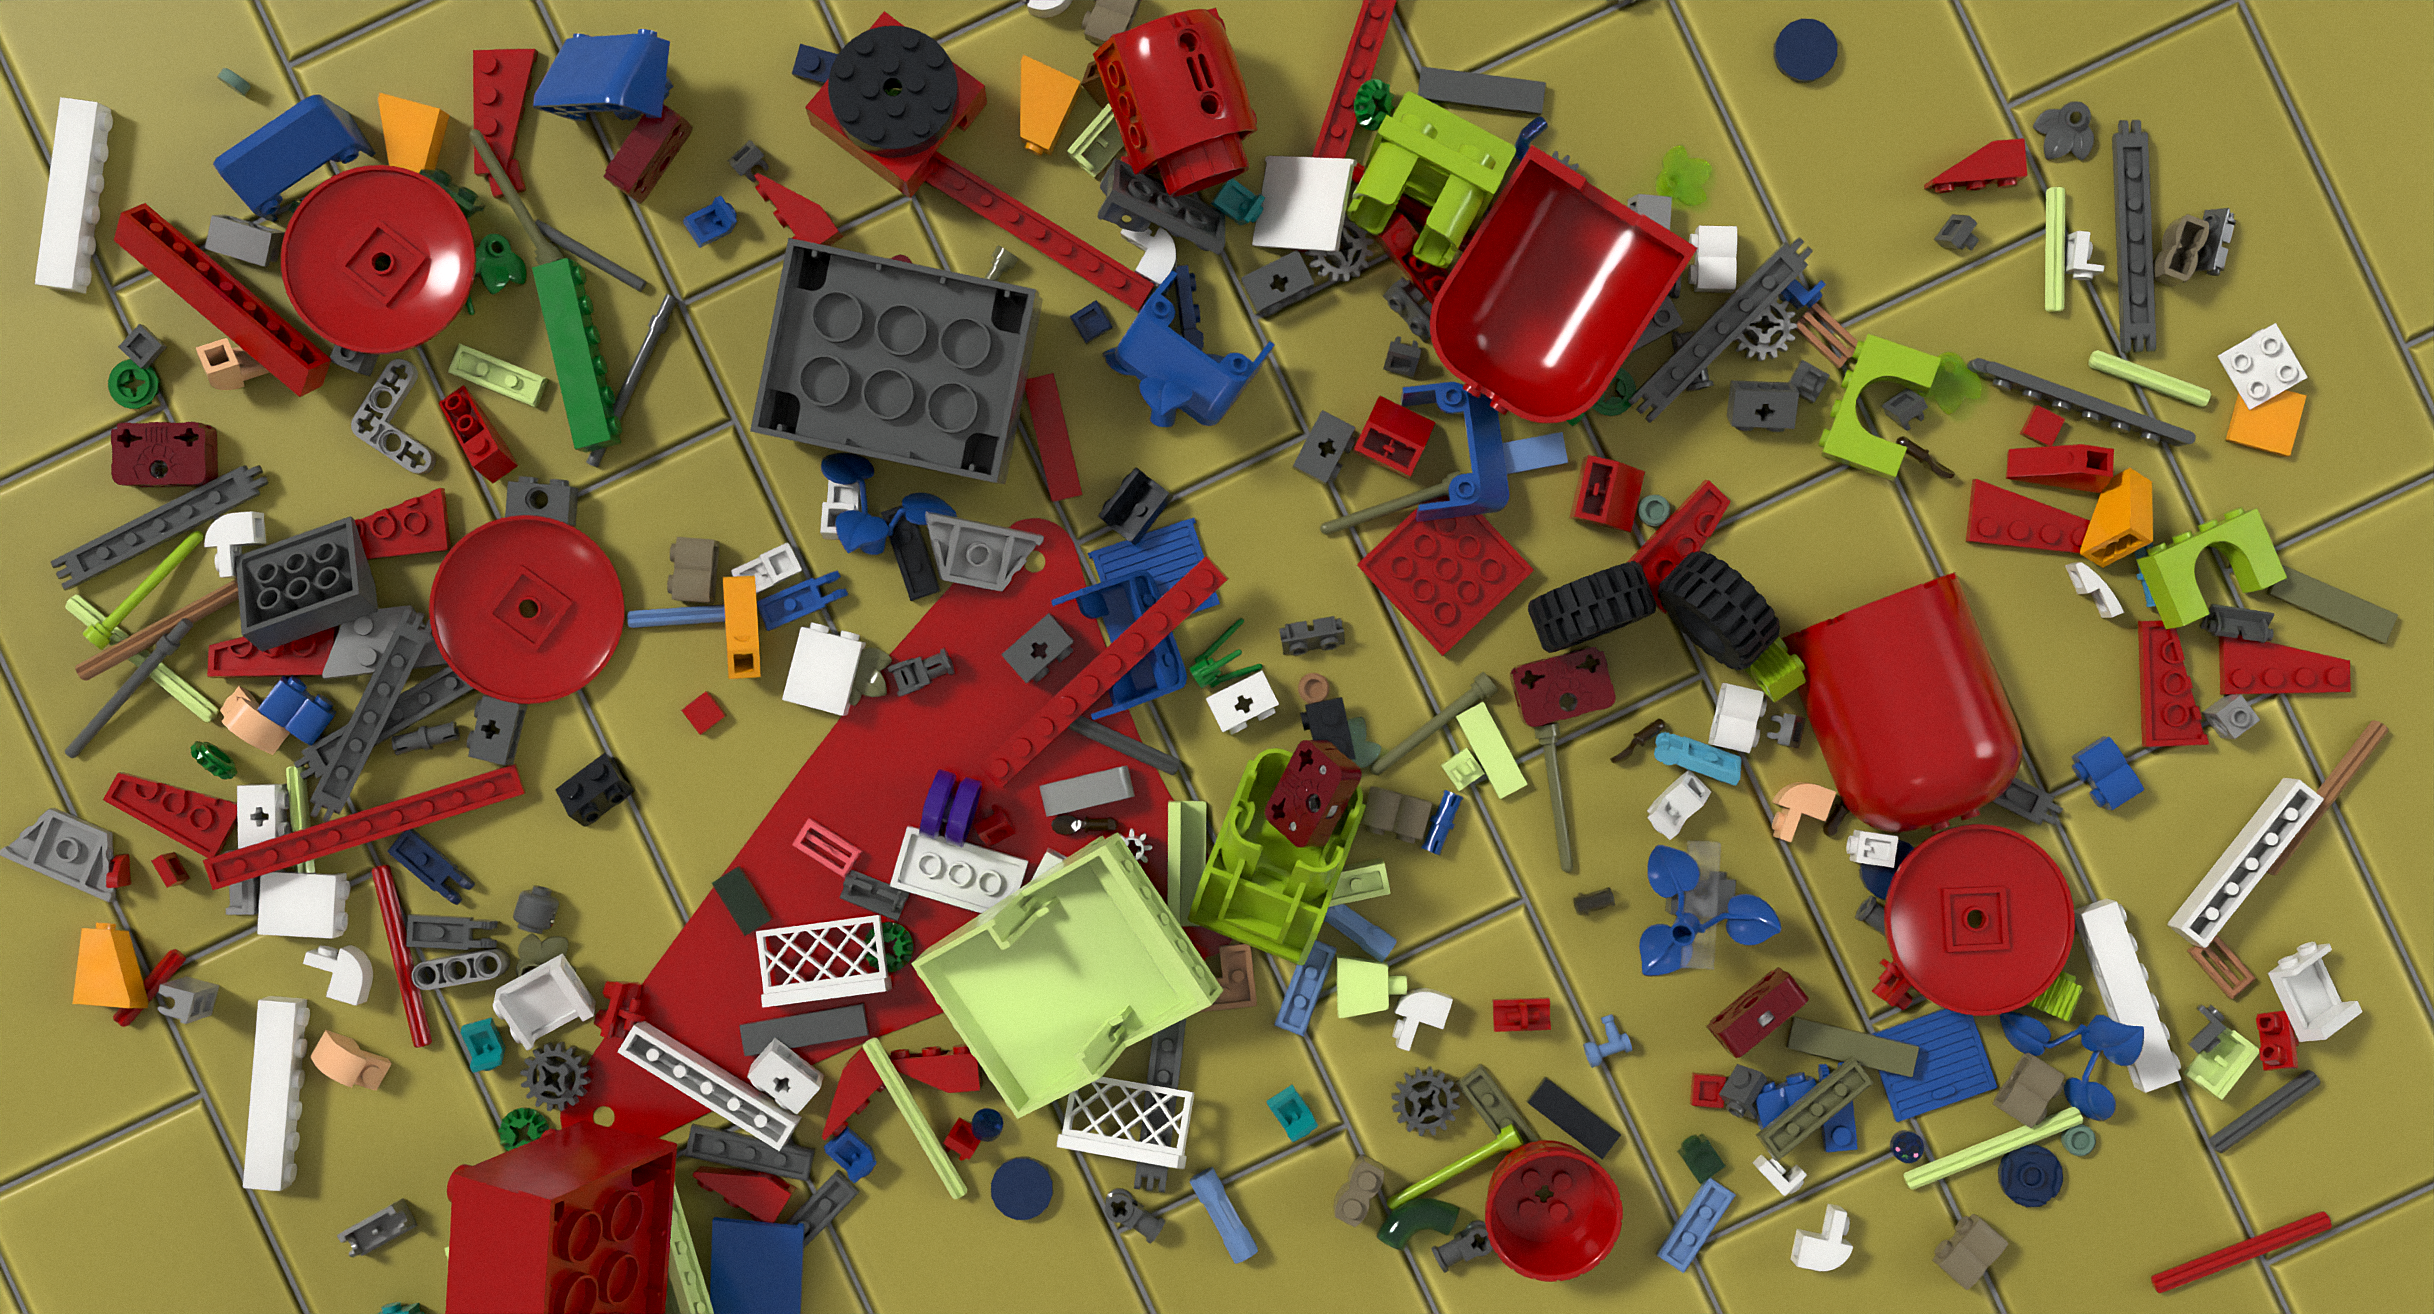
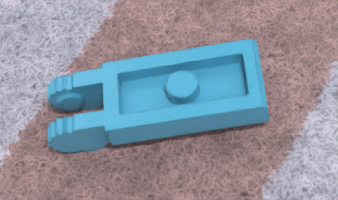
[1654,732,1742,786]

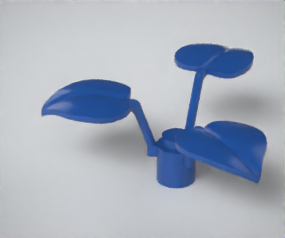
[1103,347,1224,427]
[821,453,957,555]
[1639,845,1782,976]
[2000,1011,2144,1121]

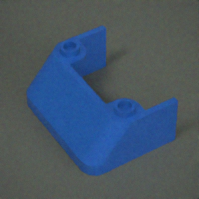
[213,94,376,222]
[1115,270,1275,426]
[1401,382,1509,522]
[1051,570,1187,720]

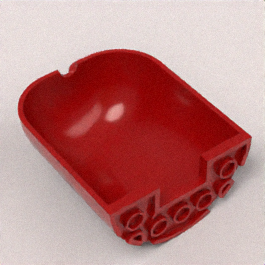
[1430,145,1698,423]
[1781,572,2023,833]

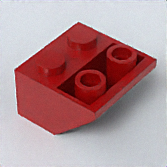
[1352,395,1436,479]
[1569,455,1645,533]

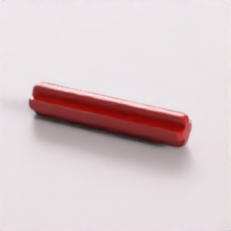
[113,949,186,1027]

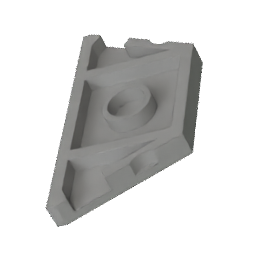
[925,511,1044,592]
[322,605,448,680]
[0,808,116,902]

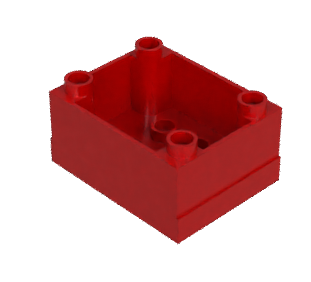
[445,1120,677,1314]

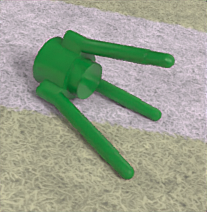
[1189,618,1263,689]

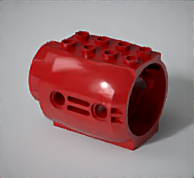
[1093,8,1258,197]

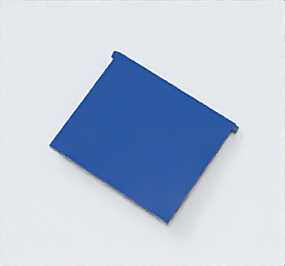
[1088,518,1220,614]
[1872,1008,1998,1122]
[710,1217,805,1314]

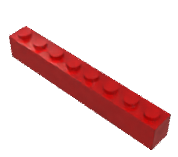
[114,203,332,397]

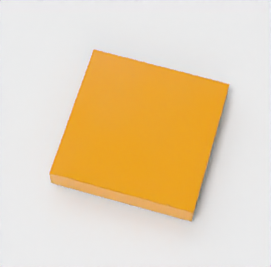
[2225,390,2307,457]

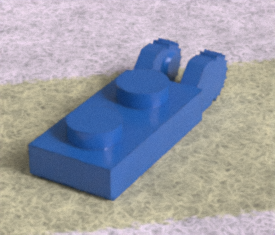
[757,571,848,631]
[1818,1062,1858,1152]

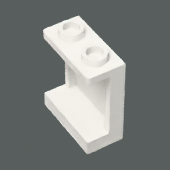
[782,622,866,716]
[257,869,350,939]
[2268,942,2362,1042]
[493,953,596,1051]

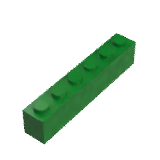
[532,258,622,453]

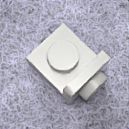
[2065,231,2104,280]
[1846,829,1898,868]
[1752,1155,1807,1197]

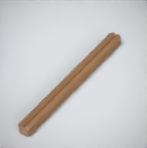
[75,579,239,681]
[2267,720,2389,876]

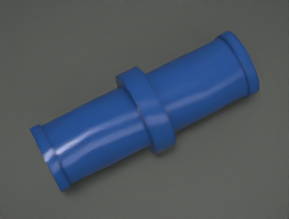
[1421,790,1463,856]

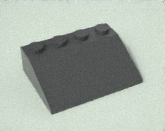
[235,516,378,652]

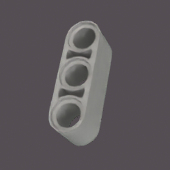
[1039,765,1135,817]
[412,948,510,990]

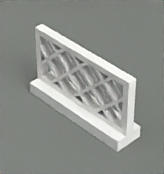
[756,915,892,1007]
[1057,1077,1194,1169]

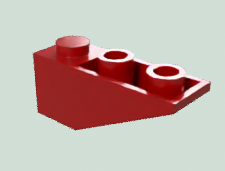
[1924,138,2028,194]
[754,173,843,246]
[1371,211,1449,305]
[439,385,518,484]
[2006,444,2114,493]
[888,1044,983,1093]
[821,1046,886,1140]
[692,1166,796,1223]

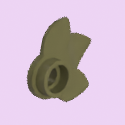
[848,648,892,706]
[516,933,576,977]

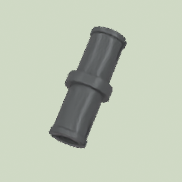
[391,721,460,756]

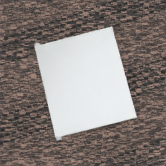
[1252,156,1357,252]

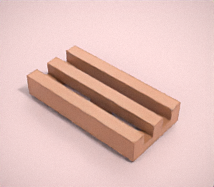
[1795,303,1858,369]
[2187,935,2256,999]

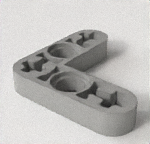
[351,359,436,474]

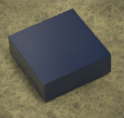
[1070,300,1113,344]

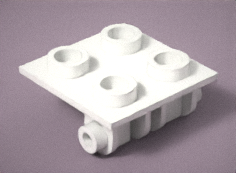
[2217,323,2308,410]

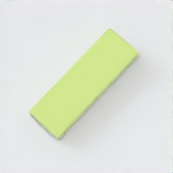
[448,343,549,408]
[1455,701,1528,799]

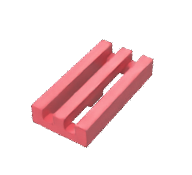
[792,818,862,878]

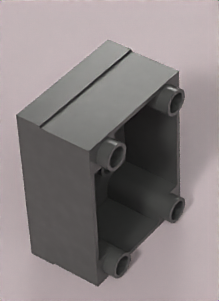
[750,238,1043,485]

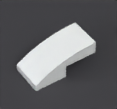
[731,542,802,594]
[2065,562,2124,618]

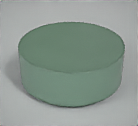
[217,68,251,97]
[1637,495,1670,526]
[2061,1124,2096,1156]

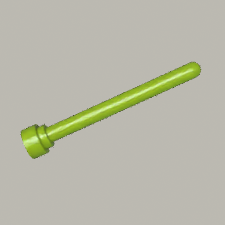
[82,530,204,650]
[1387,1123,1524,1210]

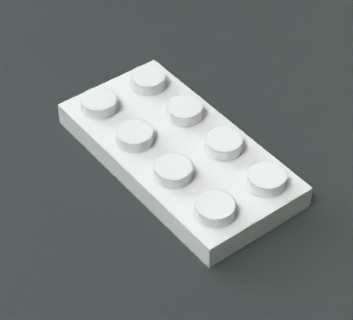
[890,825,1029,913]

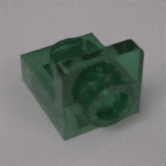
[1677,1134,1726,1184]

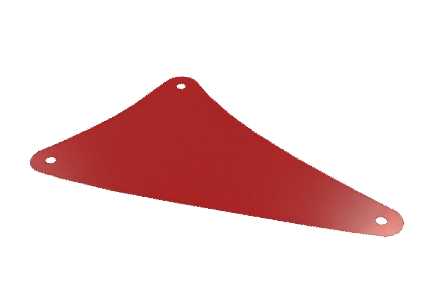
[560,518,1233,1138]

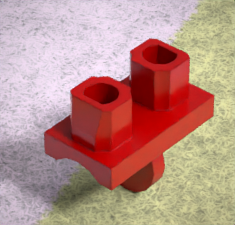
[1872,958,1913,1010]
[594,981,646,1039]
[1492,997,1551,1032]
[2256,1010,2299,1072]

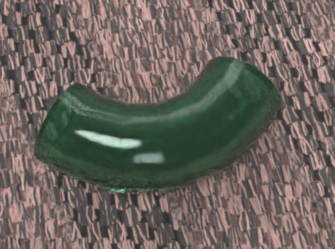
[1376,1198,1460,1251]

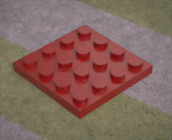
[1356,495,1534,656]

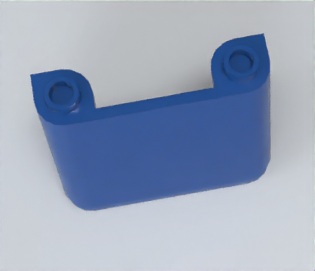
[533,29,670,121]

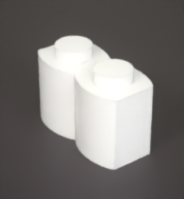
[1688,226,1737,293]
[1708,683,1767,753]

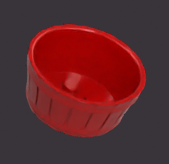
[1485,1140,1623,1282]

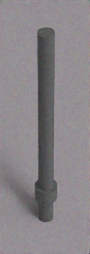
[586,293,678,468]
[65,618,193,758]

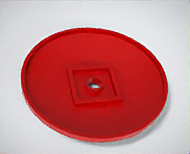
[281,165,476,355]
[429,515,625,704]
[1884,824,2075,1016]

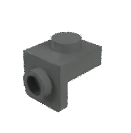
[2187,1004,2226,1054]
[1719,1064,1767,1120]

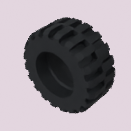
[1658,551,1780,670]
[1528,561,1657,653]

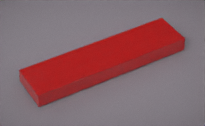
[1025,373,1083,502]

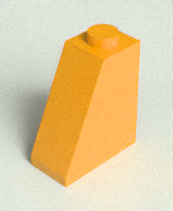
[1020,55,1082,156]
[378,93,450,180]
[2080,468,2153,568]
[72,922,149,1008]

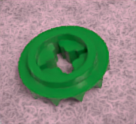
[1354,79,1395,131]
[108,359,161,409]
[1592,367,1636,416]
[190,741,237,780]
[864,922,913,972]
[498,1107,549,1151]

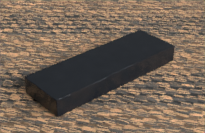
[881,505,941,601]
[1526,1077,1621,1160]

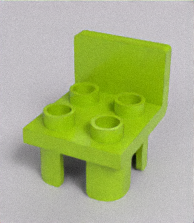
[1346,91,1516,268]
[1187,748,1366,965]

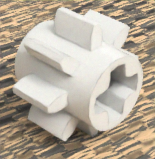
[1119,828,1152,863]

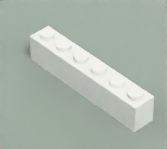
[35,97,113,294]
[2167,778,2324,948]
[2074,898,2181,1093]
[243,996,310,1191]
[618,1021,802,1151]

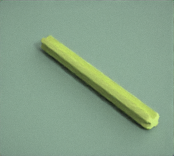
[65,595,219,723]
[863,1037,967,1199]
[1903,1107,2083,1190]

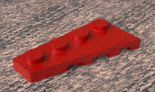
[473,49,539,177]
[1626,479,1731,614]
[1966,479,2090,554]
[355,488,451,560]
[2138,620,2209,747]
[207,625,339,678]
[2219,635,2351,694]
[103,772,238,858]

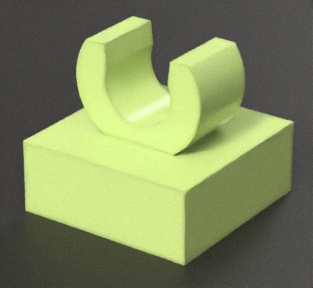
[1441,748,1485,791]

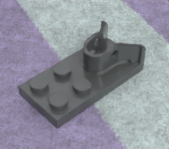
[1097,158,1225,255]

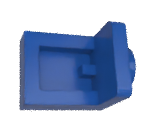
[683,195,737,248]
[1778,279,1826,310]
[824,1126,877,1183]

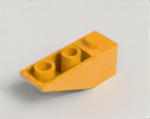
[723,576,761,679]

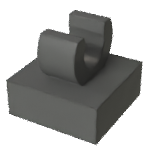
[727,140,769,182]
[1934,214,1979,251]
[118,324,167,370]
[1383,336,1421,377]
[1788,360,1830,404]
[1882,388,1928,431]
[1767,713,1806,749]

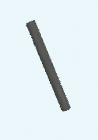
[535,219,647,292]

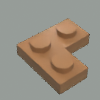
[1197,943,1257,1013]

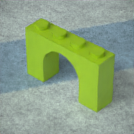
[1818,334,1942,481]
[2136,507,2287,629]

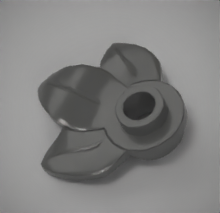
[2033,101,2094,160]

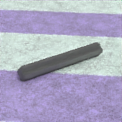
[1068,716,1180,775]
[2209,1070,2321,1153]

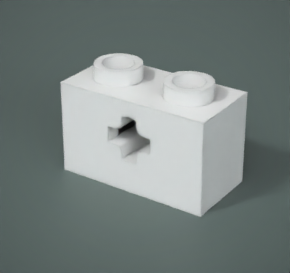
[1206,671,1279,735]
[237,784,291,849]
[747,1038,824,1115]

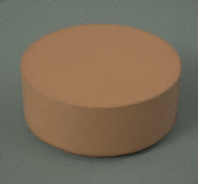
[1298,673,1329,704]

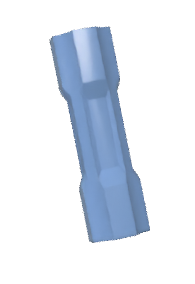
[1324,904,1397,963]
[1189,1167,1258,1264]

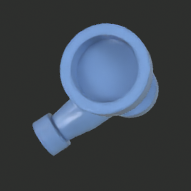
[1583,1014,1632,1068]

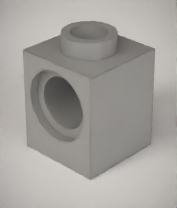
[2202,694,2260,739]

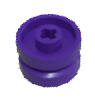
[919,769,982,848]

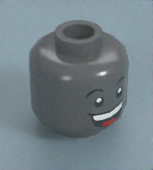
[513,885,559,934]

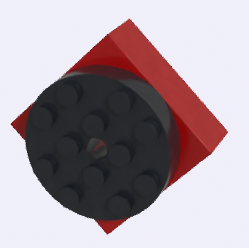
[805,11,987,199]

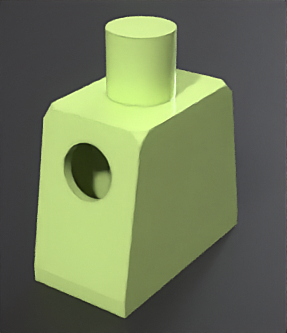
[1336,955,1407,1018]

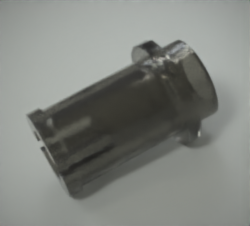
[1573,887,1615,917]

